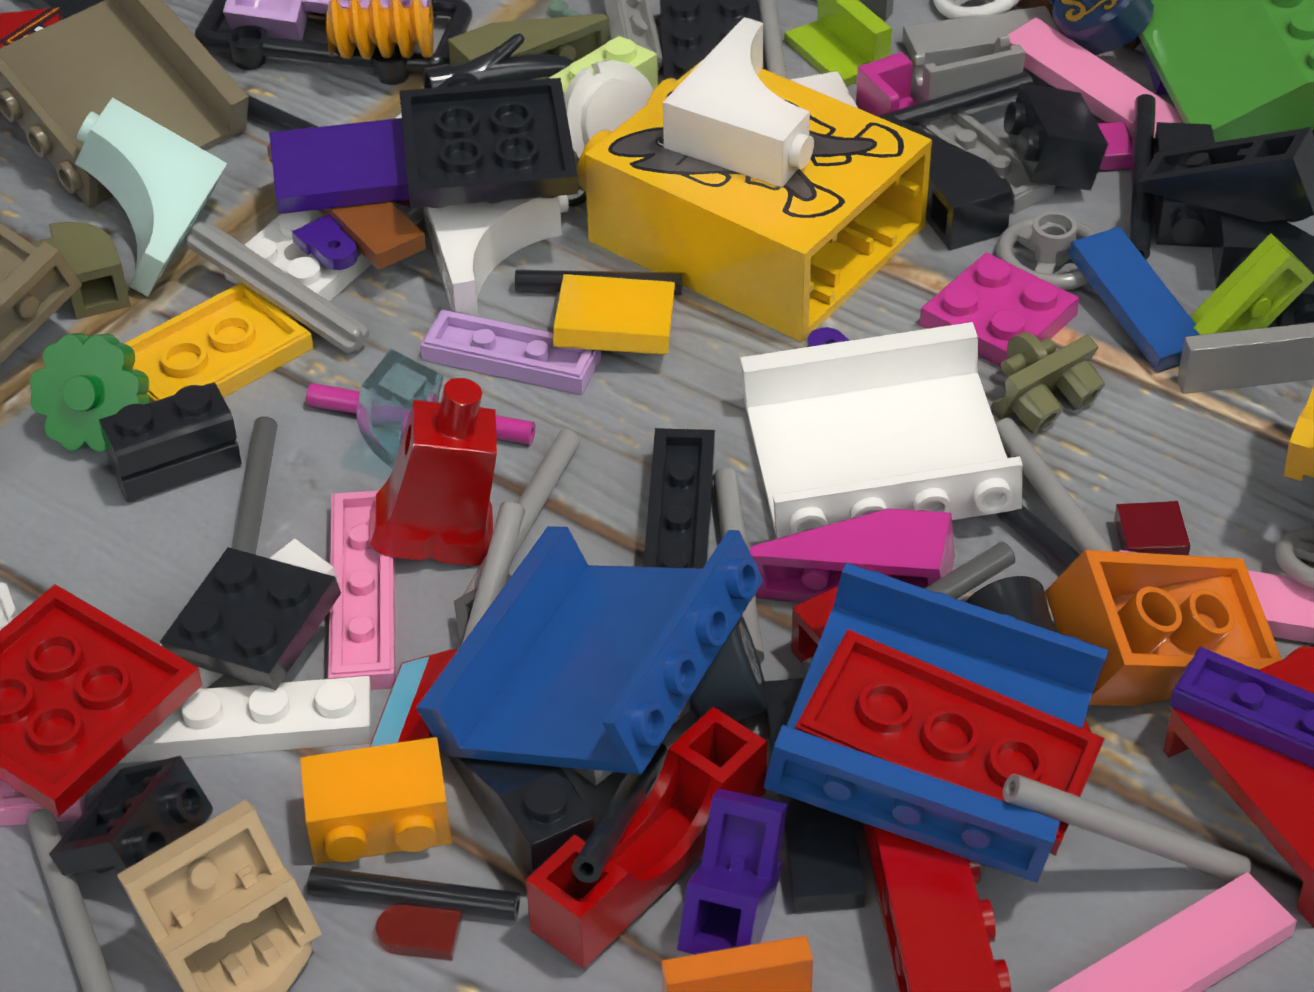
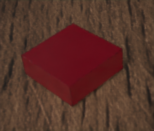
[1114,501,1191,556]

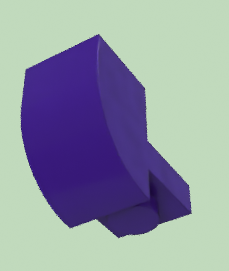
[677,789,788,955]

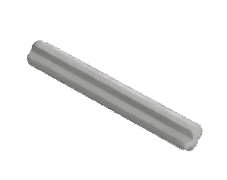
[187,222,369,353]

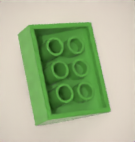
[1139,0,1314,142]

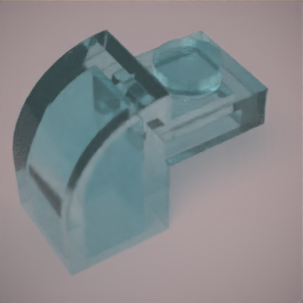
[357,349,444,469]

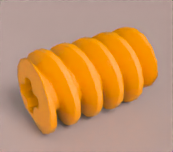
[326,0,434,59]

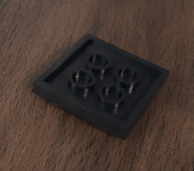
[399,78,578,208]

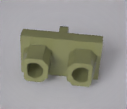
[991,332,1105,434]

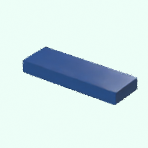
[1069,226,1200,372]

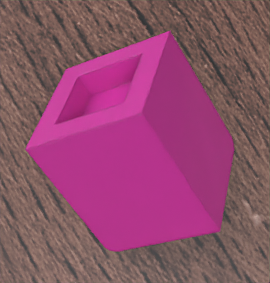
[856,52,918,116]

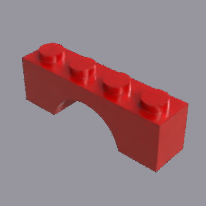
[526,707,767,970]

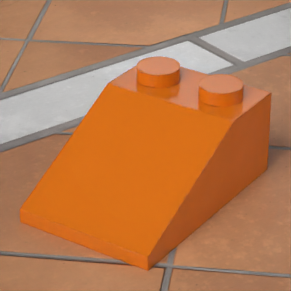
[1045,550,1282,706]

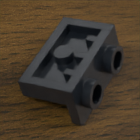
[49,756,213,876]

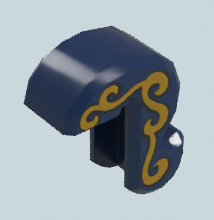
[1048,0,1154,56]

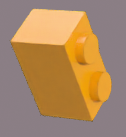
[300,737,452,865]

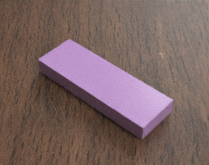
[420,310,602,395]

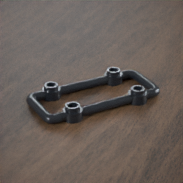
[194,0,473,85]

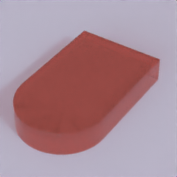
[376,905,463,961]

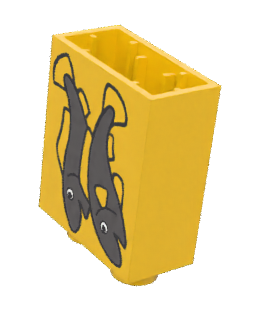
[577,59,932,342]

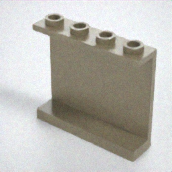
[0,0,249,209]

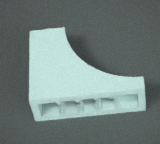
[75,97,227,297]

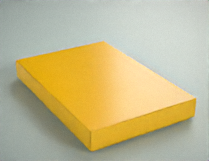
[124,283,314,402]

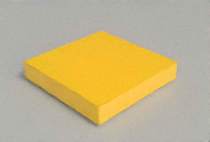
[553,274,675,355]

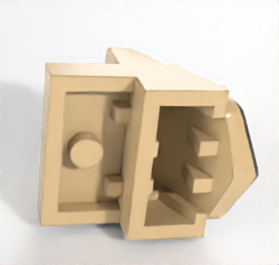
[117,799,322,992]

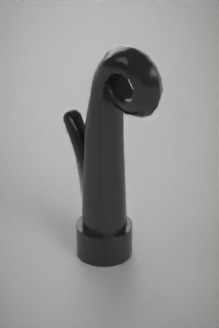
[423,33,575,89]

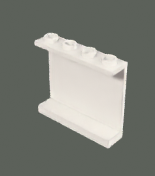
[740,322,1023,539]

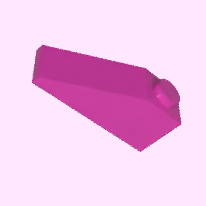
[750,509,955,602]

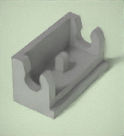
[910,35,1025,109]

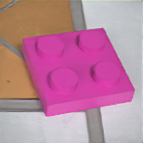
[920,252,1079,367]

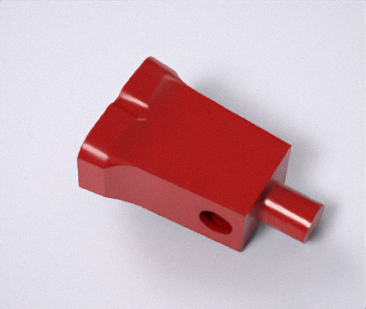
[369,378,497,566]

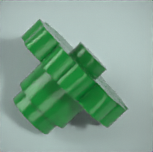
[30,333,150,452]

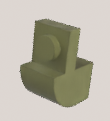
[30,222,131,320]

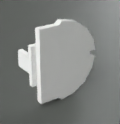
[564,60,654,169]

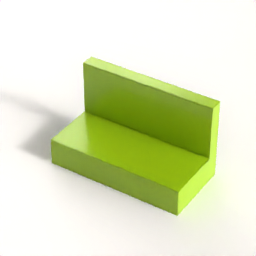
[784,0,892,87]
[1190,233,1314,335]

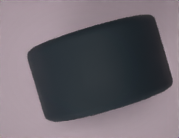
[689,616,767,721]

